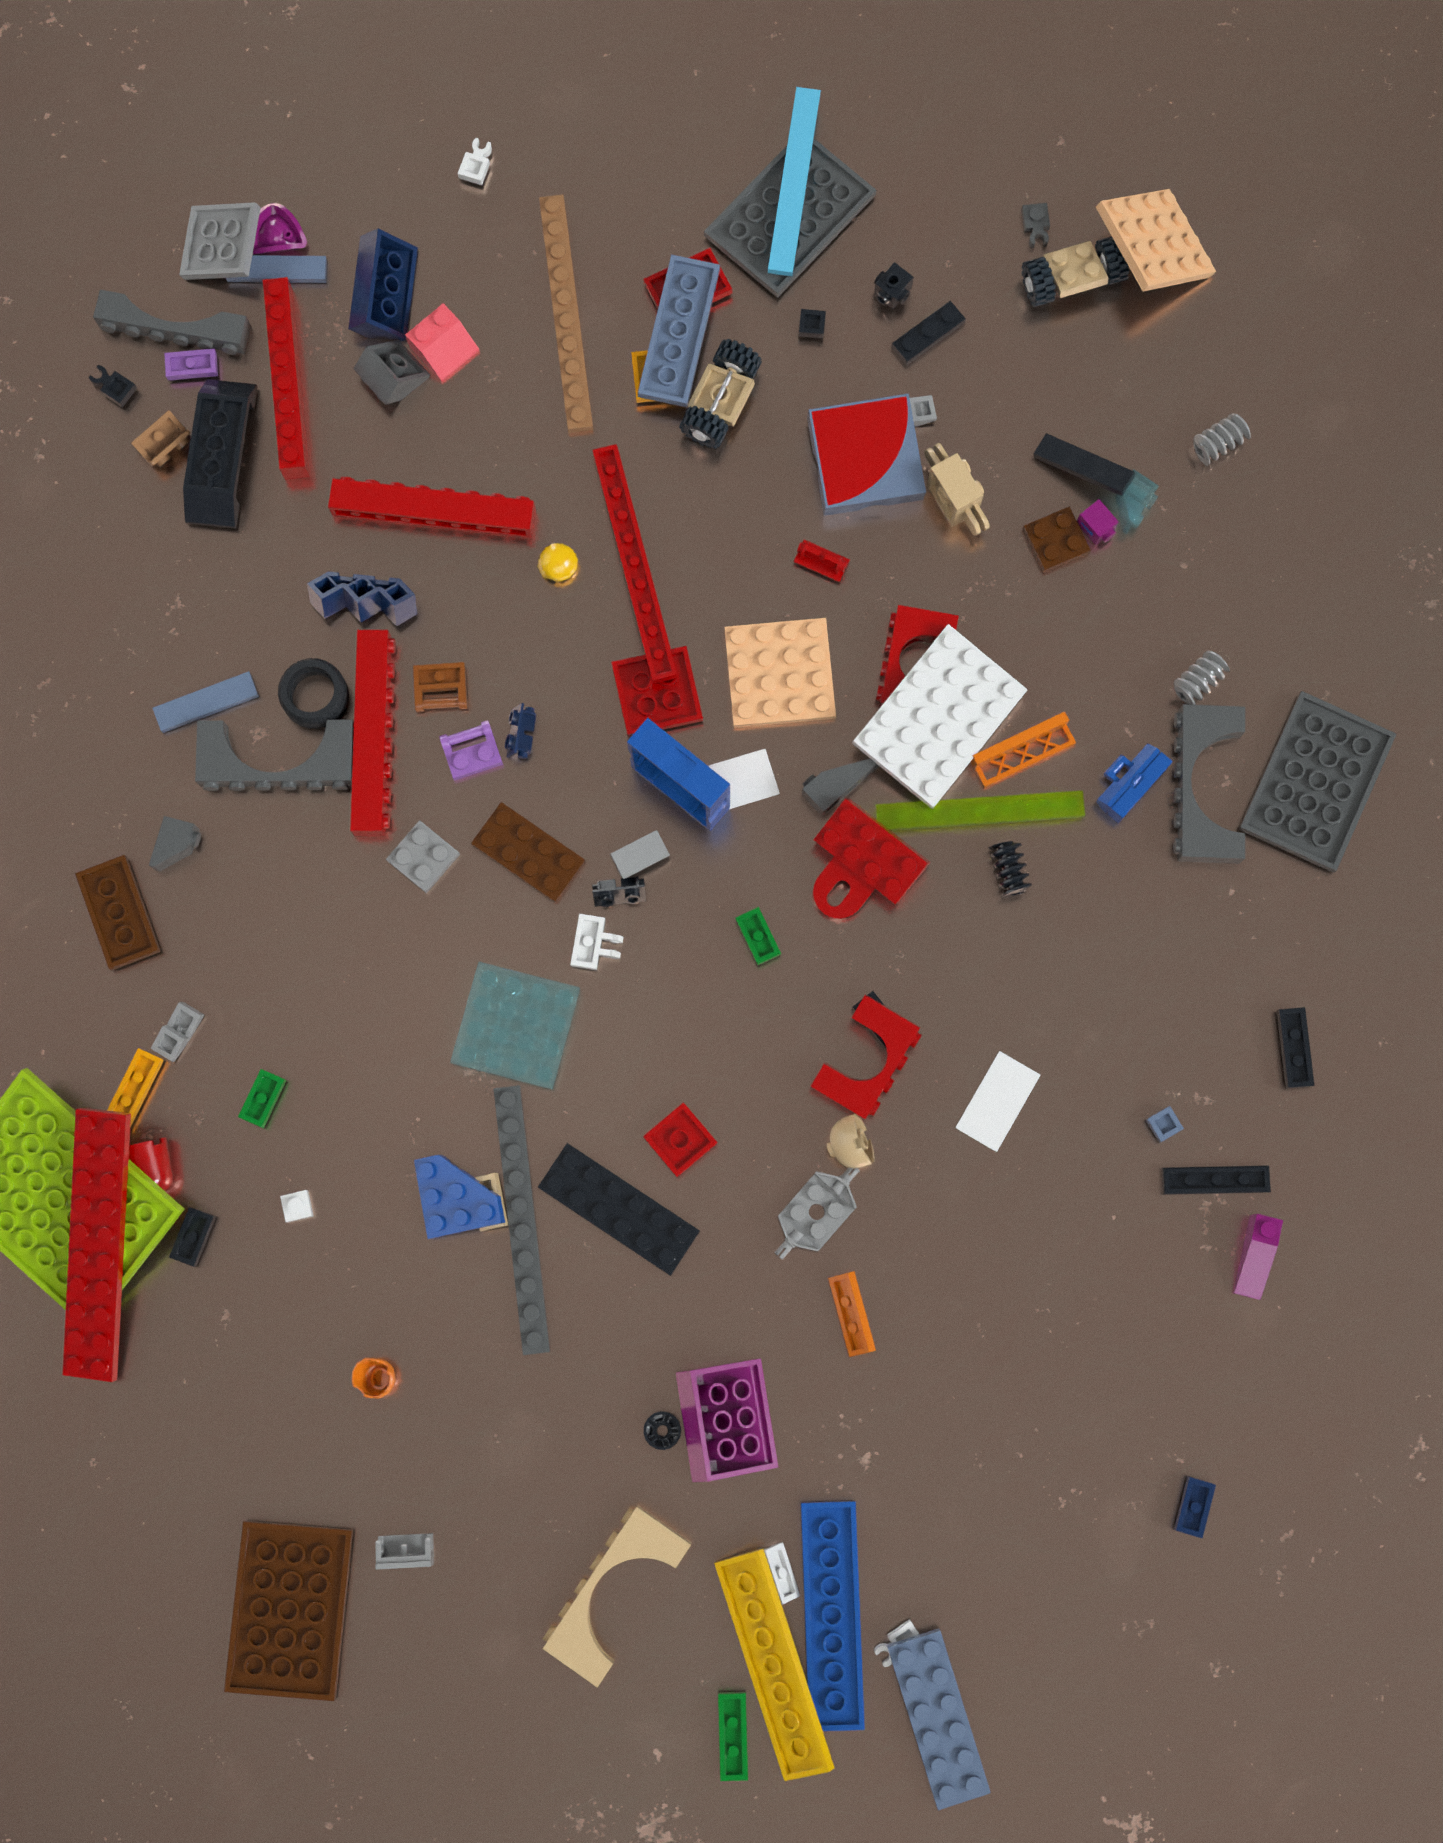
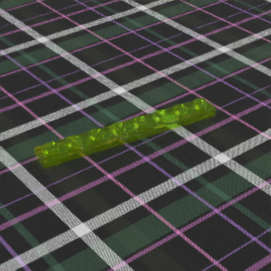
[875,790,1085,831]

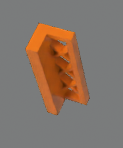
[970,711,1076,788]

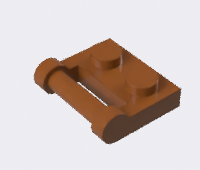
[413,662,468,712]

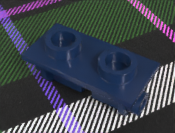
[505,703,537,759]

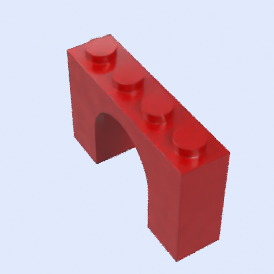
[876,605,959,708]
[811,995,922,1119]

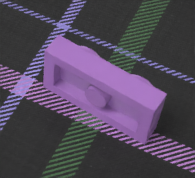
[164,349,218,380]

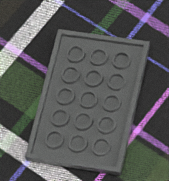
[704,139,877,298]
[1239,691,1396,873]

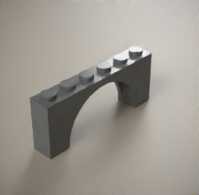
[1173,704,1245,864]
[195,720,354,791]

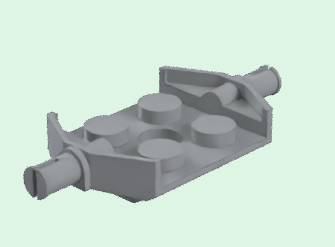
[774,1168,860,1260]

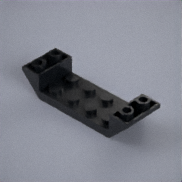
[183,379,258,529]

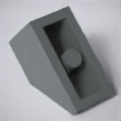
[149,816,201,872]

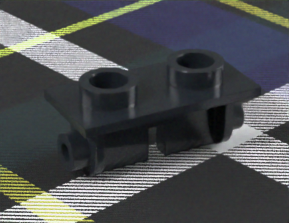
[592,876,646,907]

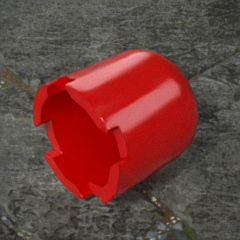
[129,1137,173,1191]

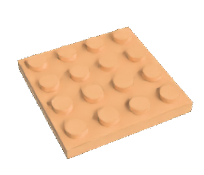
[1096,189,1216,292]
[724,618,836,728]

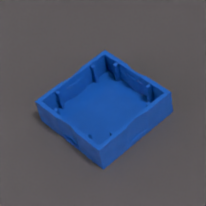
[627,718,730,831]

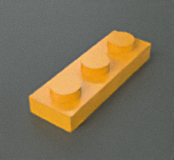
[107,1048,164,1127]

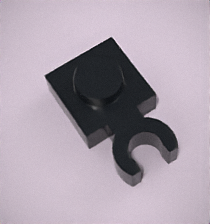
[88,365,137,407]

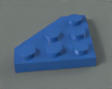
[414,1155,505,1239]

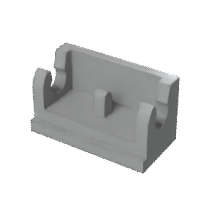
[609,830,670,879]
[375,1533,434,1570]

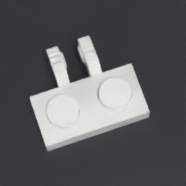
[570,914,623,970]

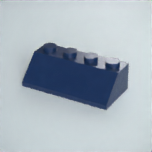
[348,228,418,341]

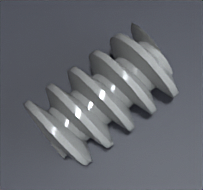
[1193,413,1251,466]
[1174,651,1230,705]

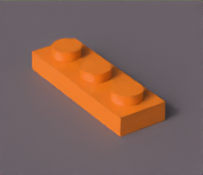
[828,1271,876,1357]

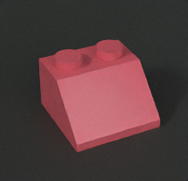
[405,303,479,382]

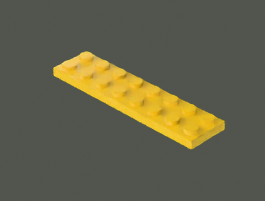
[714,1549,835,1781]

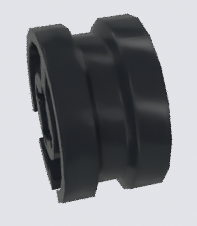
[643,1411,681,1450]

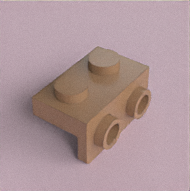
[131,410,191,467]

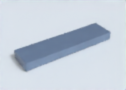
[226,255,327,283]
[153,671,259,733]

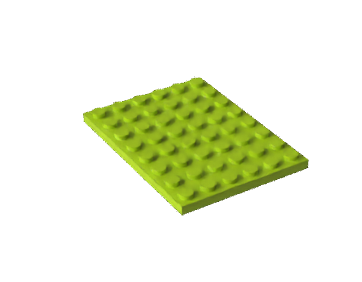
[0,1068,185,1310]

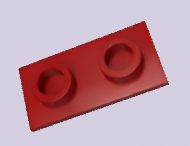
[793,540,850,582]

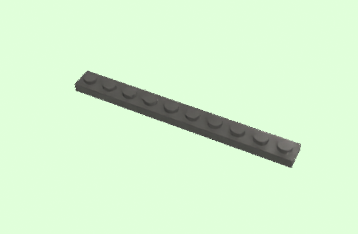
[493,1085,551,1355]

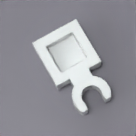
[458,138,492,185]
[874,1619,919,1667]

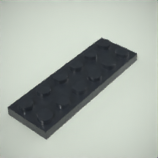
[538,1143,700,1276]

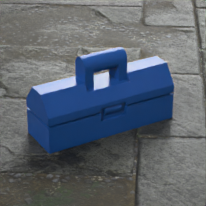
[1096,743,1173,823]

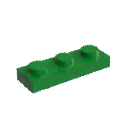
[718,1692,748,1781]

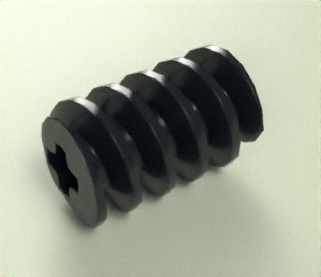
[988,841,1032,898]

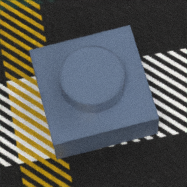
[1146,1106,1184,1143]

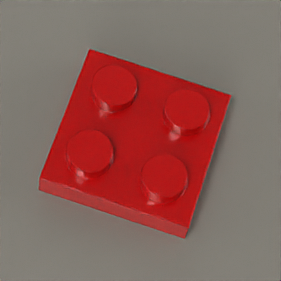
[643,1102,718,1178]

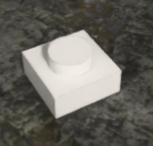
[280,1190,313,1223]

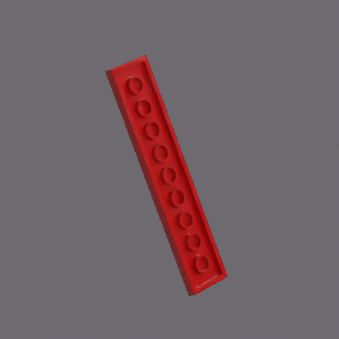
[62,1108,131,1382]

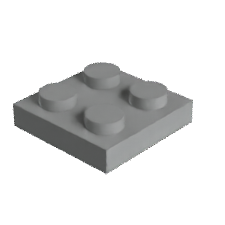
[386,820,460,894]

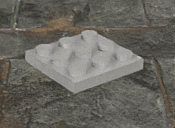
[179,202,260,280]

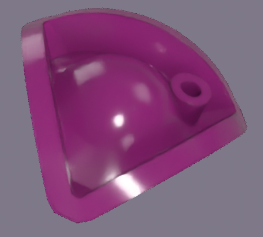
[253,203,307,254]

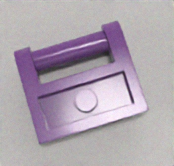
[439,720,503,781]

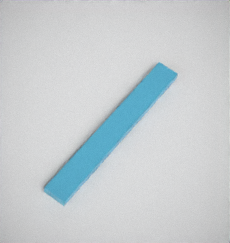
[768,87,821,276]

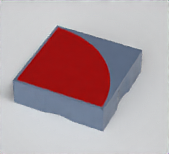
[807,393,926,516]

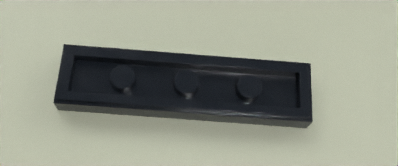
[1033,433,1135,496]
[1161,1165,1271,1195]

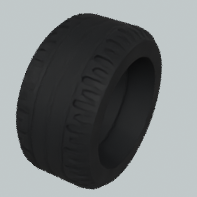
[278,658,349,729]

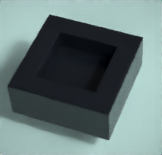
[799,309,826,339]

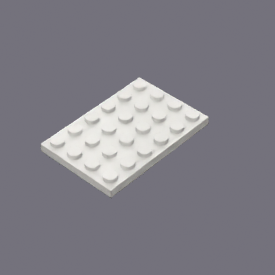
[852,624,1027,809]

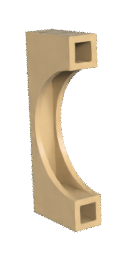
[543,1505,692,1688]

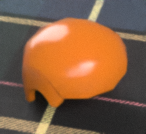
[352,1357,396,1399]

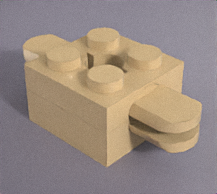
[924,443,990,536]

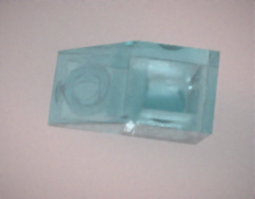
[1116,469,1159,534]

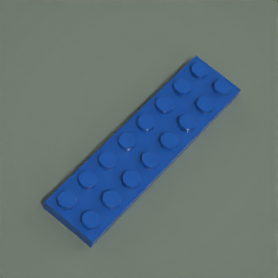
[801,1501,865,1731]

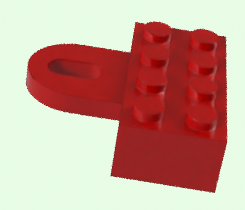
[813,798,931,919]

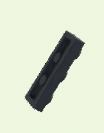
[891,300,966,366]
[1277,1007,1315,1089]

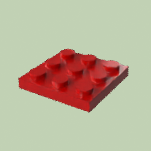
[611,646,703,737]

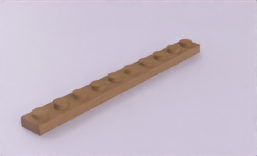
[539,194,593,433]

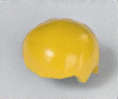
[537,543,578,582]

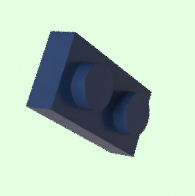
[1174,1476,1216,1539]

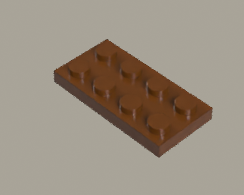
[471,802,586,903]
[75,855,161,971]

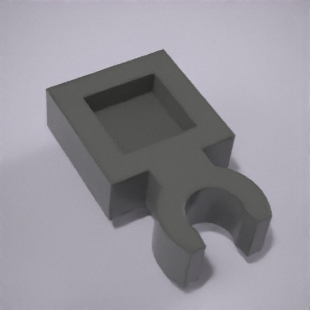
[1021,203,1050,248]

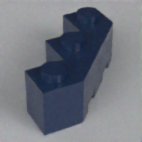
[307,571,417,626]

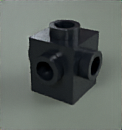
[874,262,914,309]

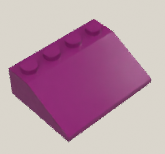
[676,1358,778,1482]

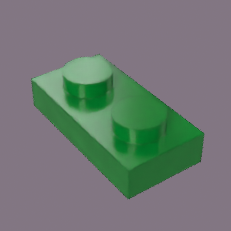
[735,907,781,966]
[238,1069,287,1128]

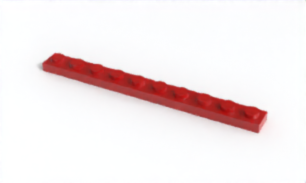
[592,444,678,684]

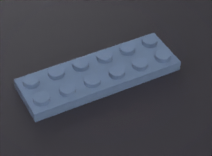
[638,255,720,407]
[887,1628,991,1810]

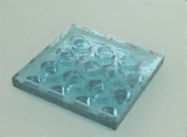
[450,962,580,1090]

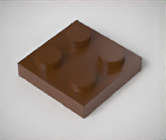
[1022,506,1091,573]

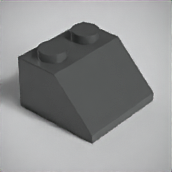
[353,340,430,404]

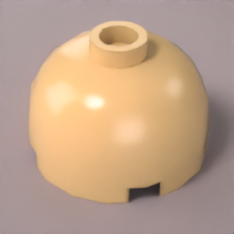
[827,1114,875,1168]

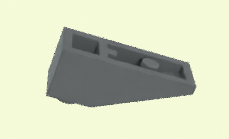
[802,759,879,817]

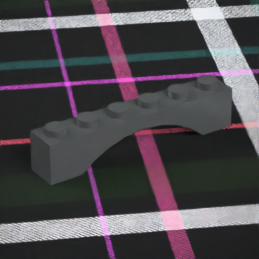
[93,290,251,355]

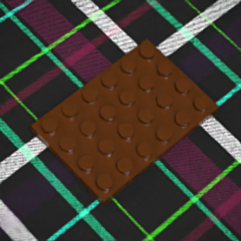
[224,1521,353,1701]

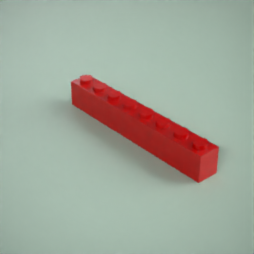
[263,277,310,480]
[328,477,536,538]
[350,630,396,836]

